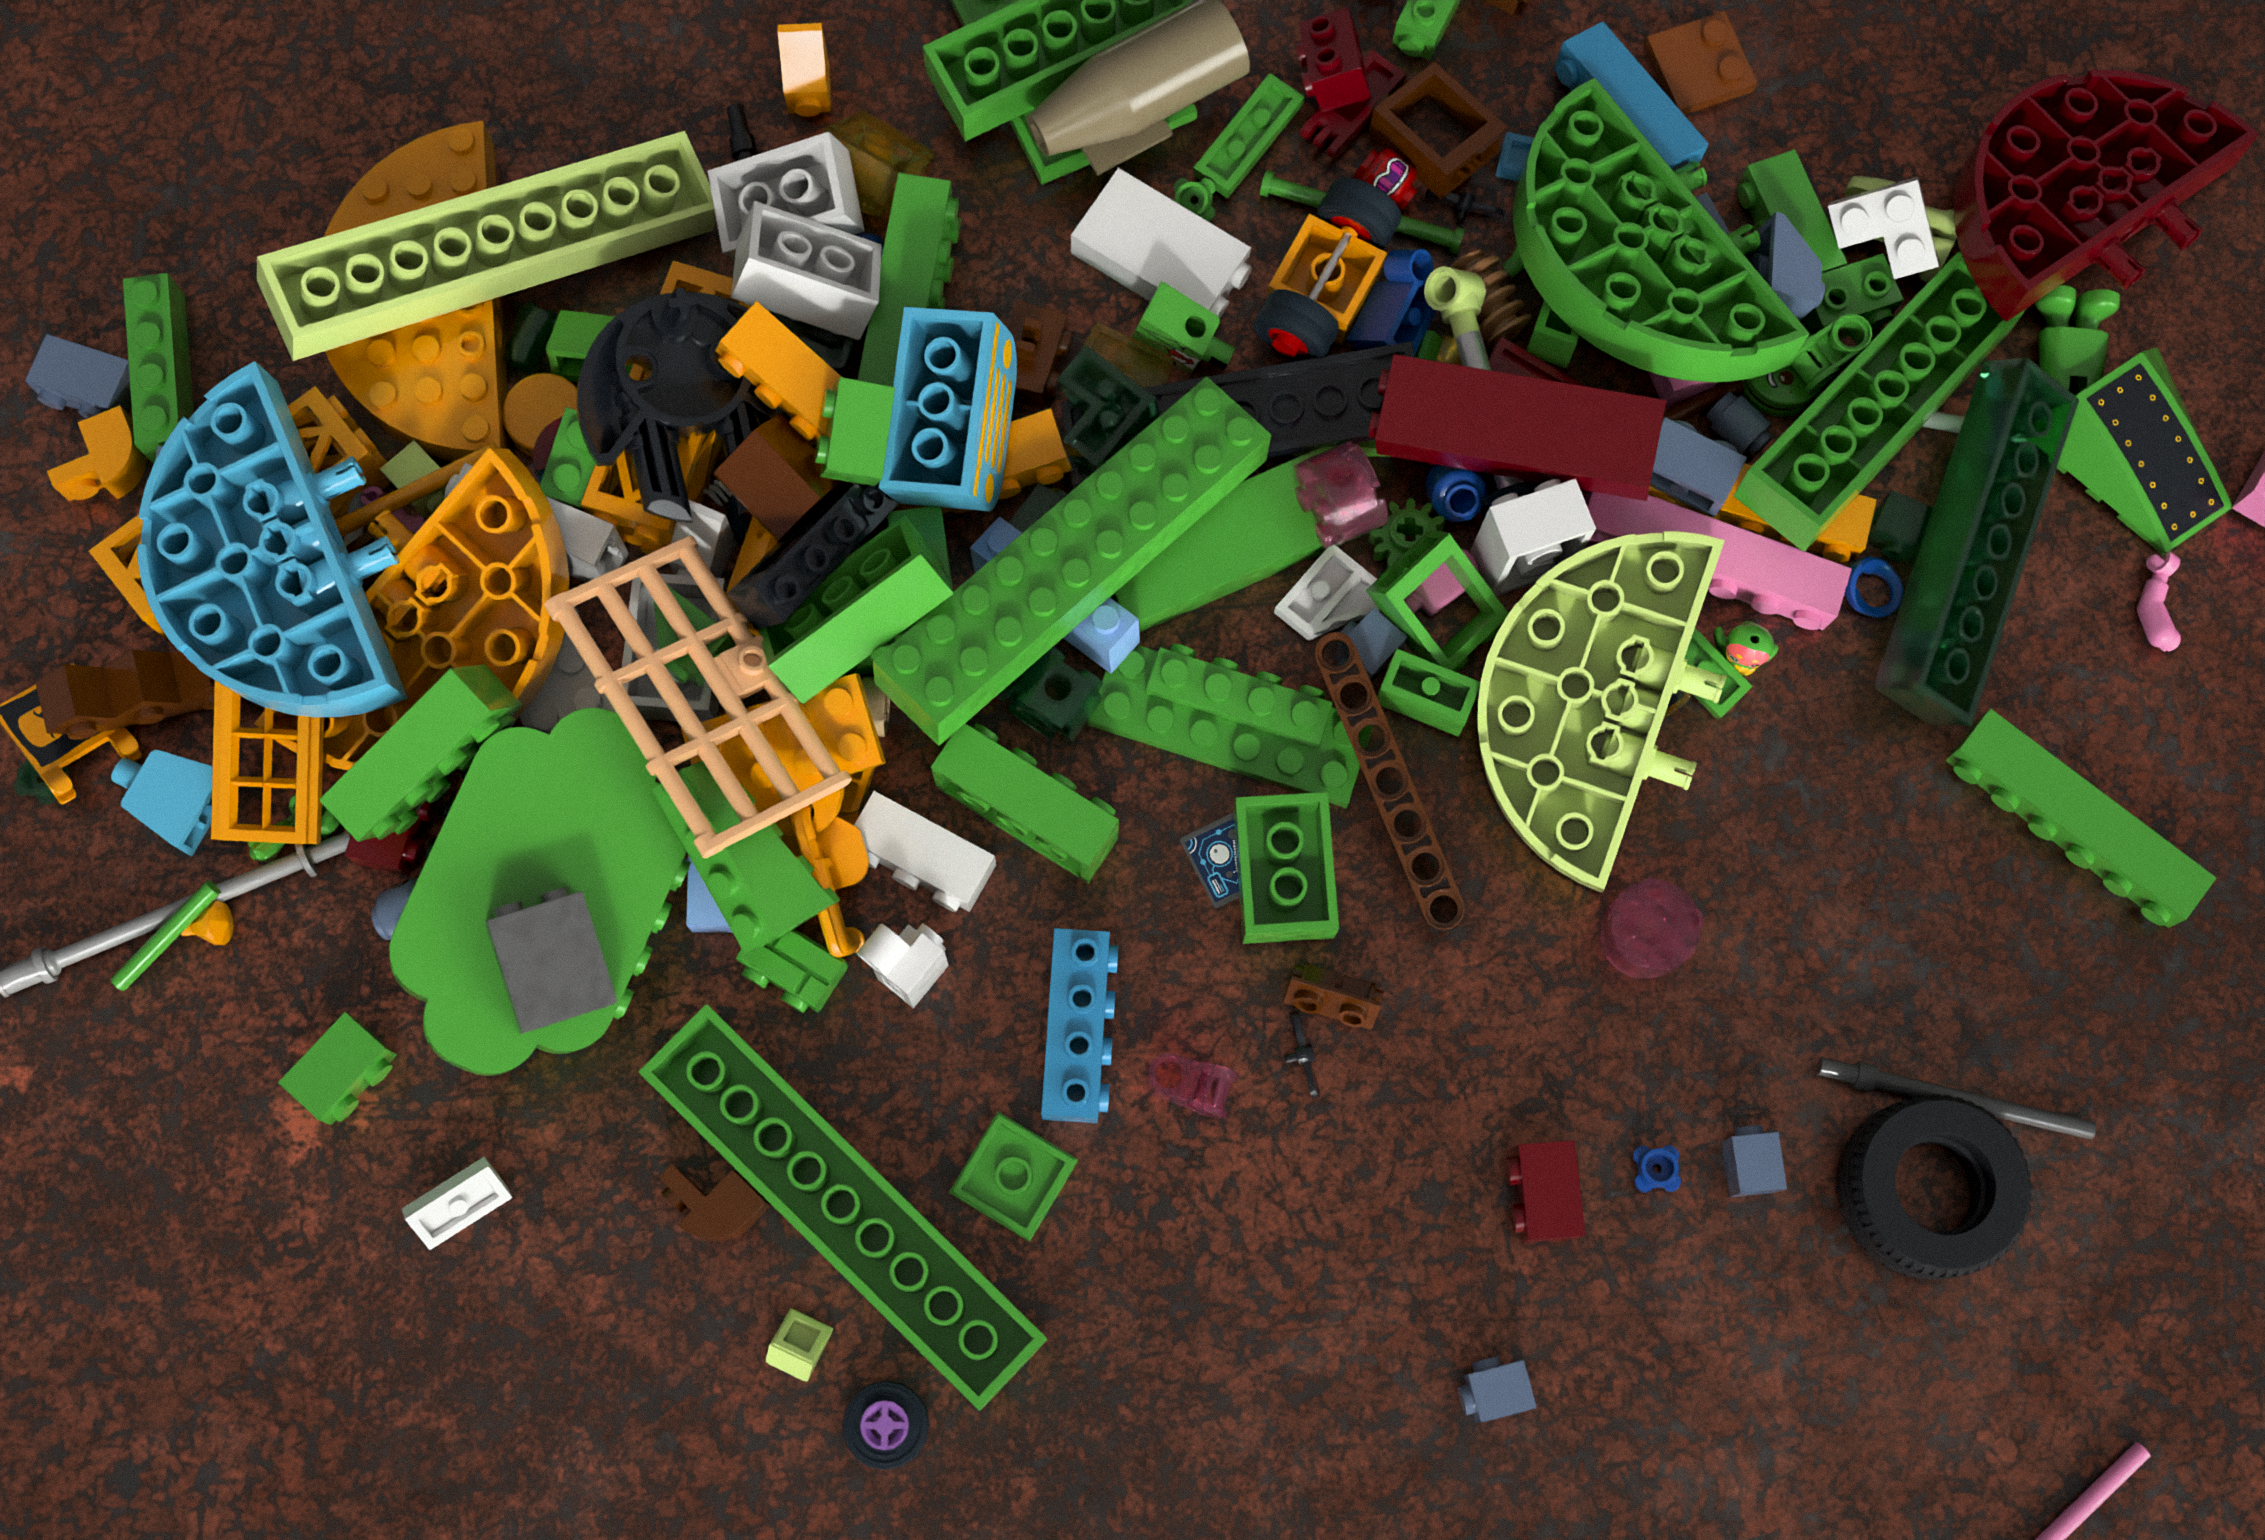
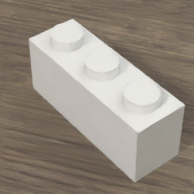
[854,791,996,912]

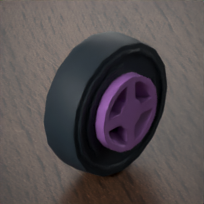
[842,1381,930,1470]

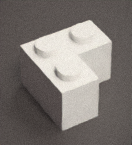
[1828,176,1939,279]

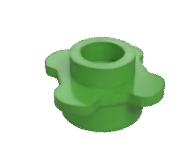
[1174,178,1216,222]

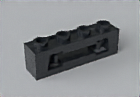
[727,481,898,630]

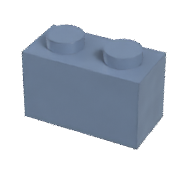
[25,334,131,418]
[1650,417,1747,517]

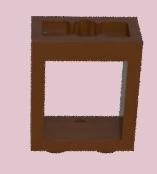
[1368,61,1508,200]

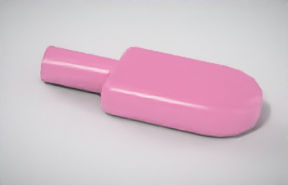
[1404,549,1479,616]

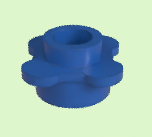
[1632,1145,1681,1193]

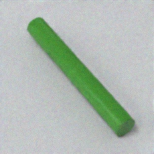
[110,880,221,991]

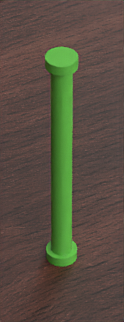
[1259,170,1465,254]

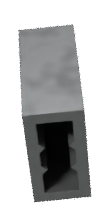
[485,887,618,1035]

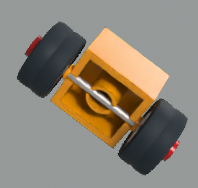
[1254,177,1401,361]

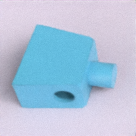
[111,749,213,857]

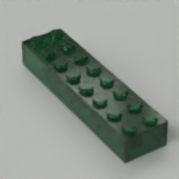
[1873,358,2079,726]

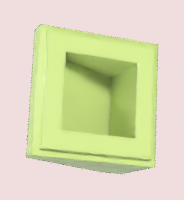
[765,1308,833,1382]

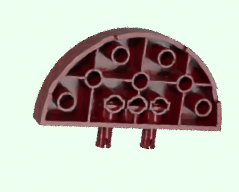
[1954,70,2259,322]

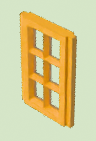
[211,680,324,844]

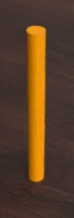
[335,442,498,537]

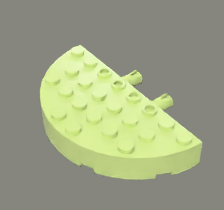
[1478,531,1727,893]

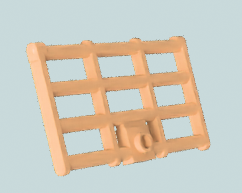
[544,536,852,858]

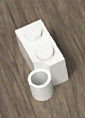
[856,923,949,1008]

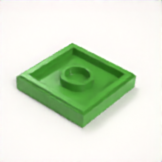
[949,1111,1078,1242]

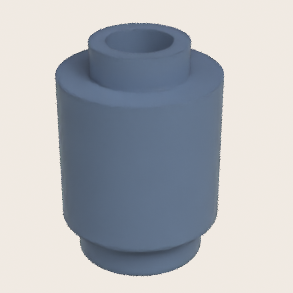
[1706,391,1773,456]

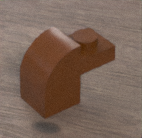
[658,1164,771,1241]

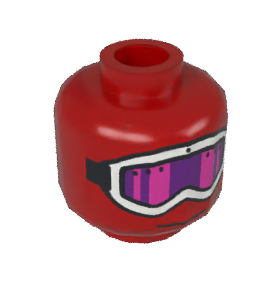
[1352,148,1418,211]

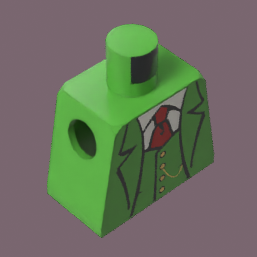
[1128,281,1236,373]

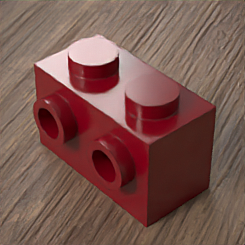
[1295,7,1371,113]

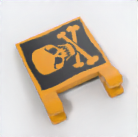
[0,662,142,804]

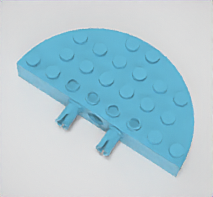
[137,361,408,717]

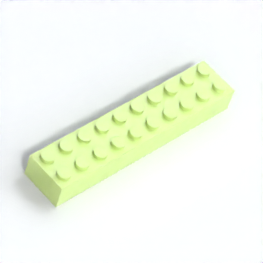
[257,131,716,361]

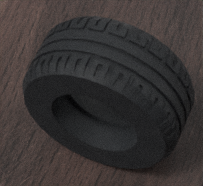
[1836,1094,2033,1280]

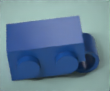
[1347,249,1437,356]

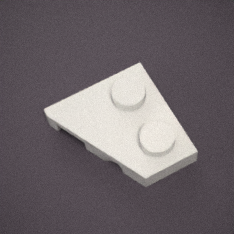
[1274,543,1381,641]

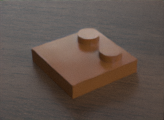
[1644,11,1758,115]

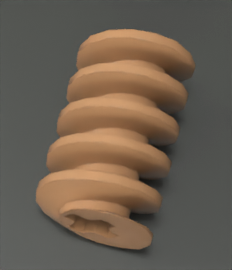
[1450,250,1533,349]

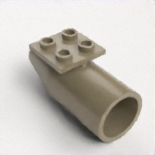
[1026,0,1250,176]

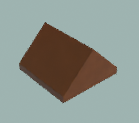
[713,413,843,541]

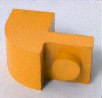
[47,405,147,501]

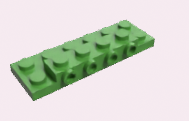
[1088,644,1373,808]

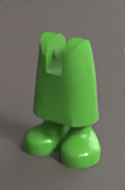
[2035,285,2120,411]

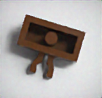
[1008,300,1074,410]

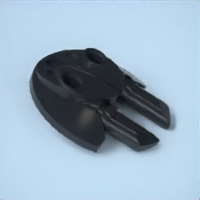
[577,288,792,523]

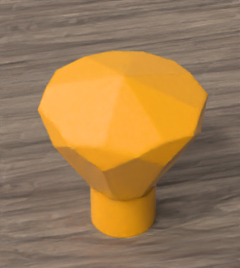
[181,901,234,945]

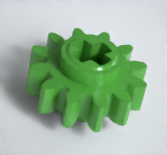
[1369,498,1447,570]

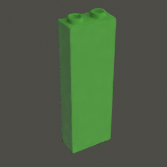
[1110,446,1376,633]

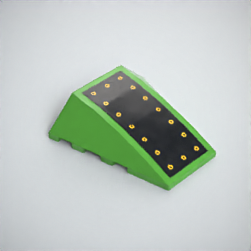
[2024,347,2233,555]

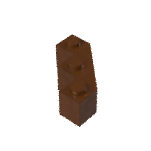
[35,649,215,740]

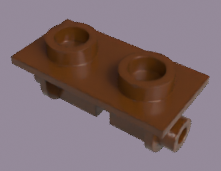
[1283,962,1384,1030]

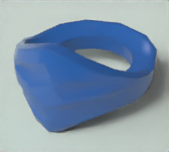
[1845,556,1904,618]

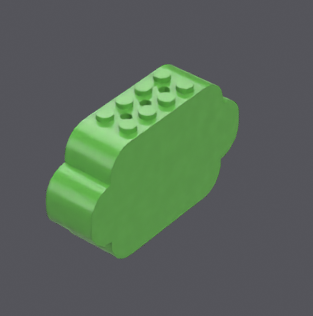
[389,708,691,1076]

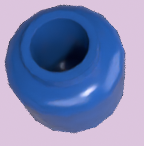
[1425,464,1488,522]

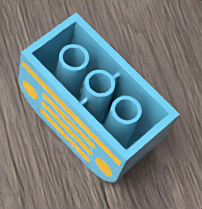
[879,307,1017,511]

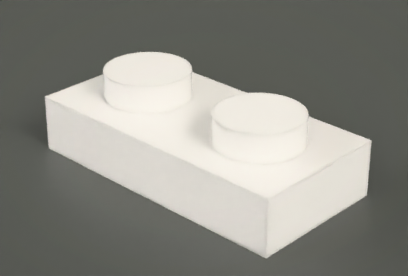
[402,1156,512,1250]

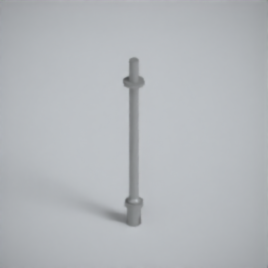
[0,831,351,997]

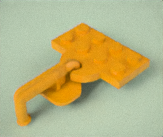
[681,673,886,958]

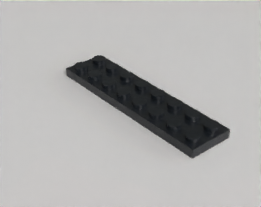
[1061,341,1414,489]

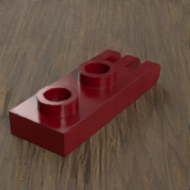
[1300,50,1406,160]

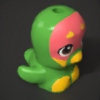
[1713,621,1779,676]

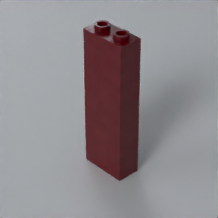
[1369,354,1667,501]

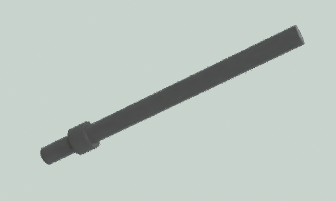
[1816,1057,2096,1140]

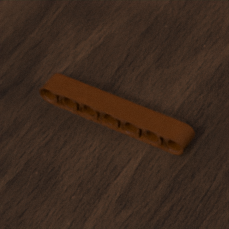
[1315,632,1465,930]

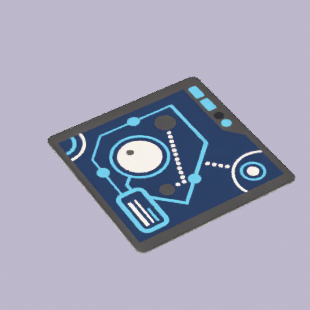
[1180,813,1239,908]

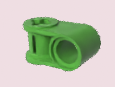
[1791,314,1872,394]

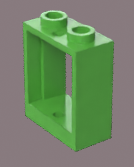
[1365,531,1509,672]

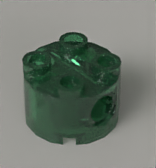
[997,647,1103,746]

